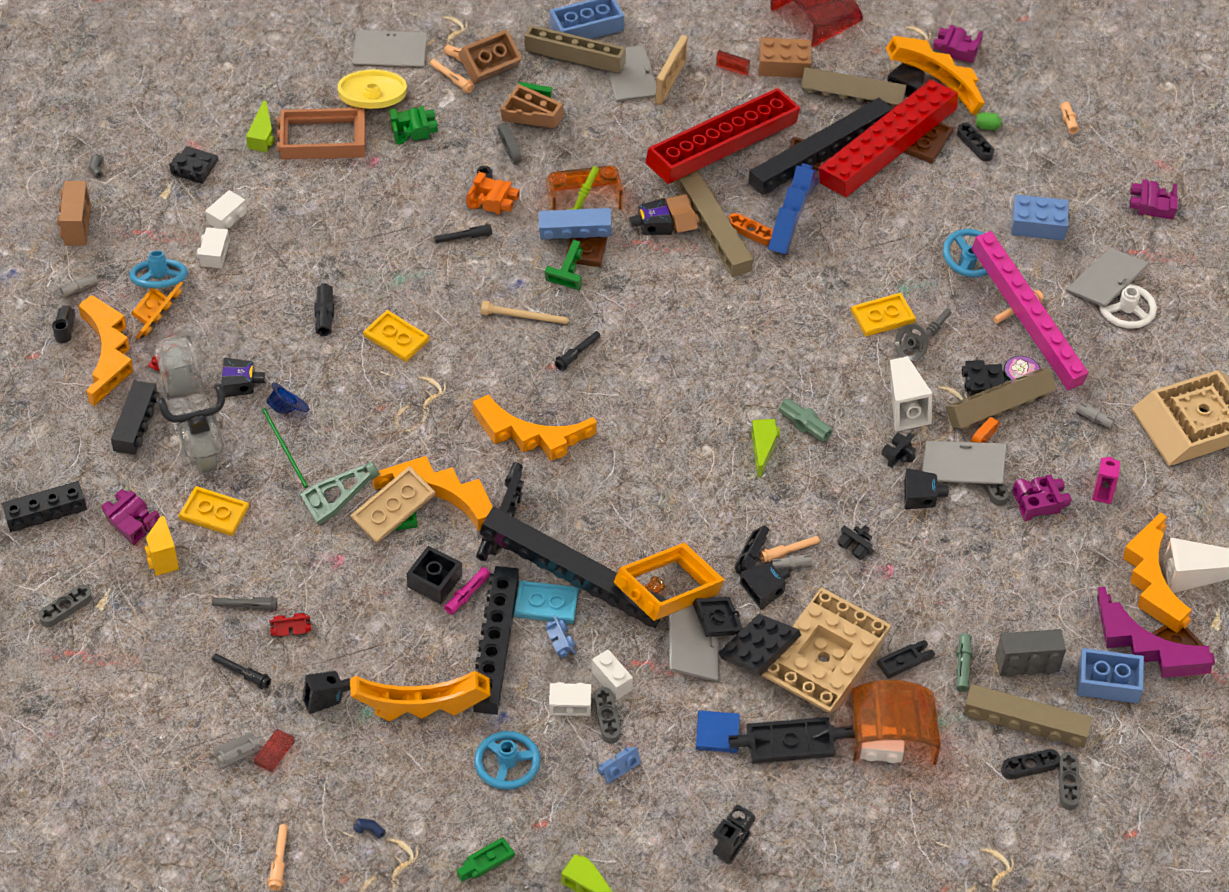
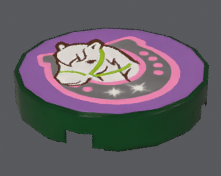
[1003,356,1040,381]

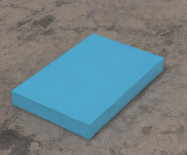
[514,580,579,624]

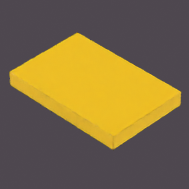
[850,292,916,337]
[363,310,430,362]
[178,486,249,536]

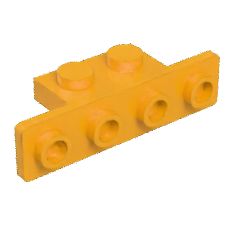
[131,282,183,339]

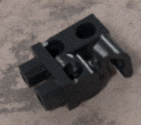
[713,804,756,864]

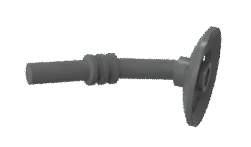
[895,308,952,361]

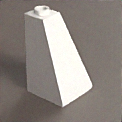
[890,356,932,432]
[1163,538,1229,593]

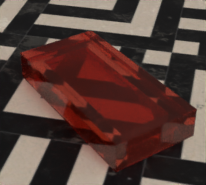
[716,50,750,76]
[253,729,295,773]

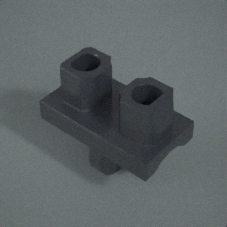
[881,433,916,468]
[837,525,874,560]

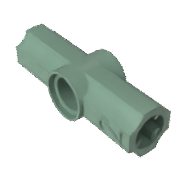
[779,398,833,442]

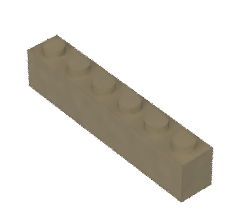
[524,25,626,73]
[801,67,907,108]
[946,368,1057,430]
[963,684,1092,748]

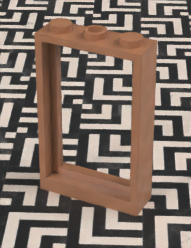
[277,108,366,160]

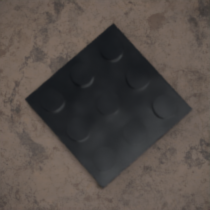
[719,614,801,675]

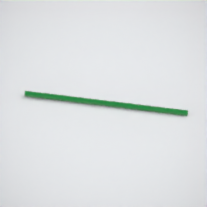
[262,408,308,488]

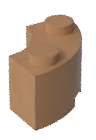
[665,194,699,233]

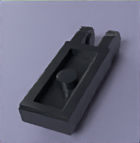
[734,525,770,575]
[877,640,935,679]

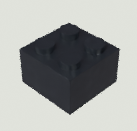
[406,546,462,604]

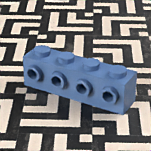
[539,208,612,239]

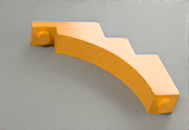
[79,295,134,406]
[372,456,493,531]
[1123,512,1192,633]

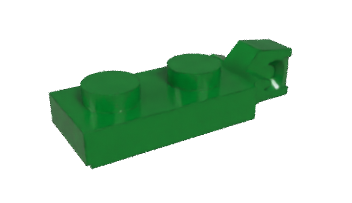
[456,837,515,882]

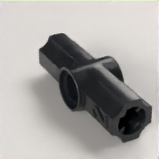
[314,283,334,336]

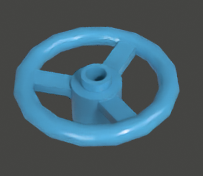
[943,228,988,278]
[129,250,188,289]
[474,731,541,790]

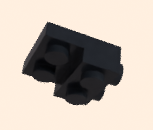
[169,146,218,184]
[961,360,1005,397]

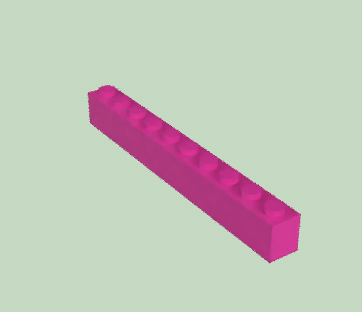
[972,231,1089,391]

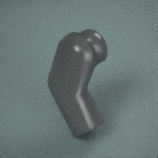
[88,154,104,178]

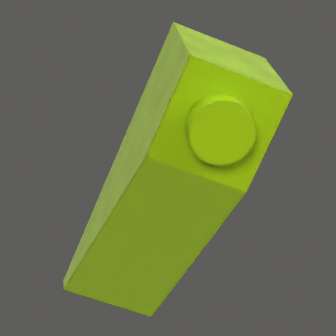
[246,100,275,153]
[751,419,780,477]
[561,854,612,892]

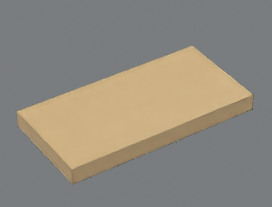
[655,35,688,105]
[350,466,436,544]

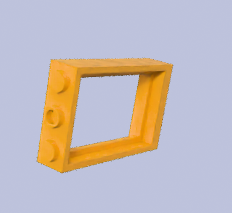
[614,542,725,621]

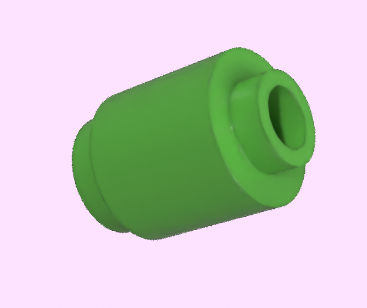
[976,112,1001,131]

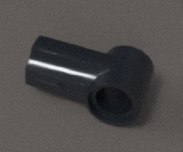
[52,305,75,343]

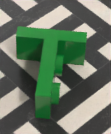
[544,240,583,291]

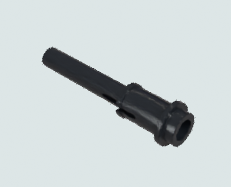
[434,223,492,243]
[554,331,601,370]
[212,653,271,689]

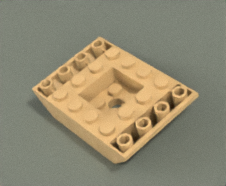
[1132,370,1229,466]
[761,587,891,713]

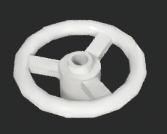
[1099,284,1157,329]

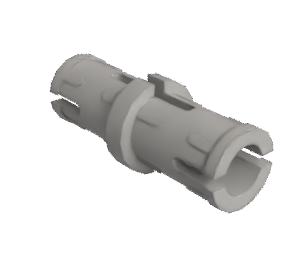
[59,274,98,298]
[1076,402,1116,429]
[772,554,813,571]

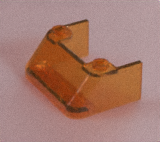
[545,165,623,211]

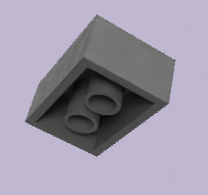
[995,629,1066,677]

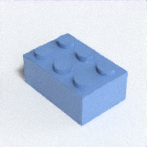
[1011,195,1068,241]
[1077,648,1144,703]

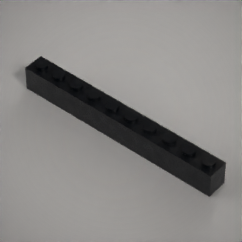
[748,98,893,195]
[479,506,667,629]

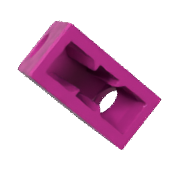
[1092,457,1120,504]

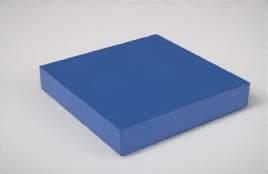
[695,710,740,753]

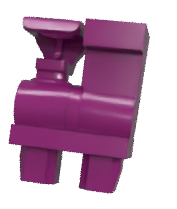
[933,24,983,63]
[1129,179,1178,220]
[1012,475,1072,522]
[101,489,160,546]

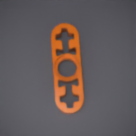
[728,213,773,245]

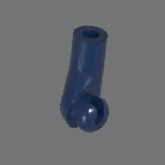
[353,818,386,839]

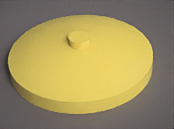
[337,70,407,109]

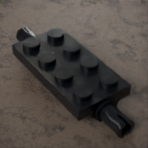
[476,462,524,561]
[728,717,854,764]

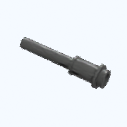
[212,596,277,612]

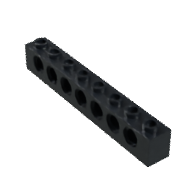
[473,566,519,715]

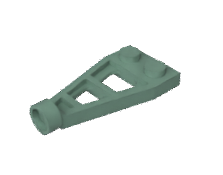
[300,461,380,525]

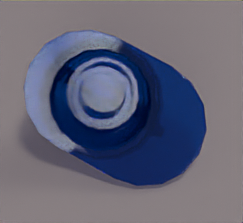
[266,383,310,414]

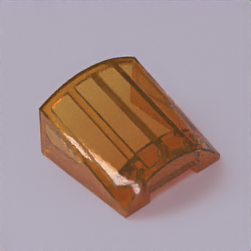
[851,680,941,765]

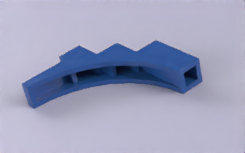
[768,163,819,254]

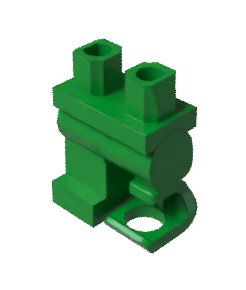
[389,106,438,145]

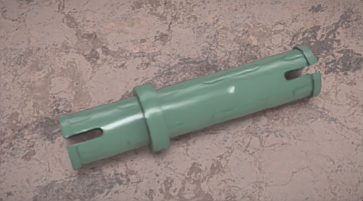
[956,633,973,692]

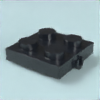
[692,597,743,637]

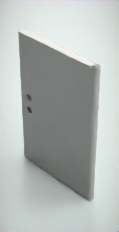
[352,30,427,67]
[607,45,656,102]
[1065,248,1149,307]
[922,441,1007,484]
[669,596,718,682]

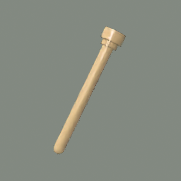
[481,300,569,324]

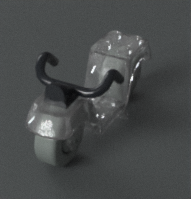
[153,335,225,472]

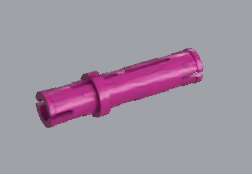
[444,567,490,615]

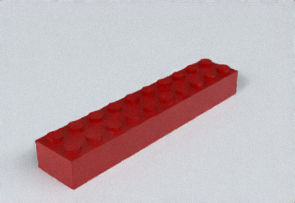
[819,80,958,197]
[645,88,801,184]

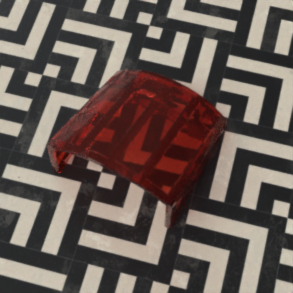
[770,0,864,47]

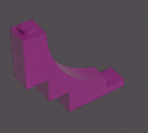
[1097,586,1215,678]

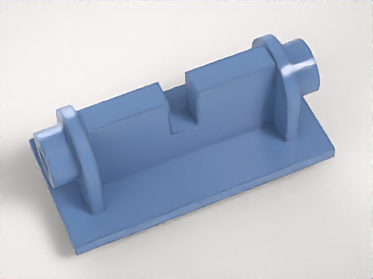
[545,615,576,658]
[597,746,641,784]

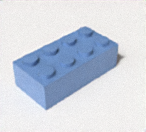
[549,0,624,39]

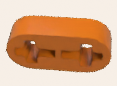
[971,417,1000,443]

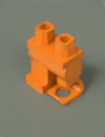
[466,172,520,215]

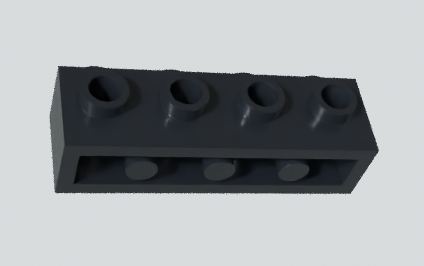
[111,380,160,455]
[1,481,87,532]

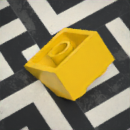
[144,516,179,576]

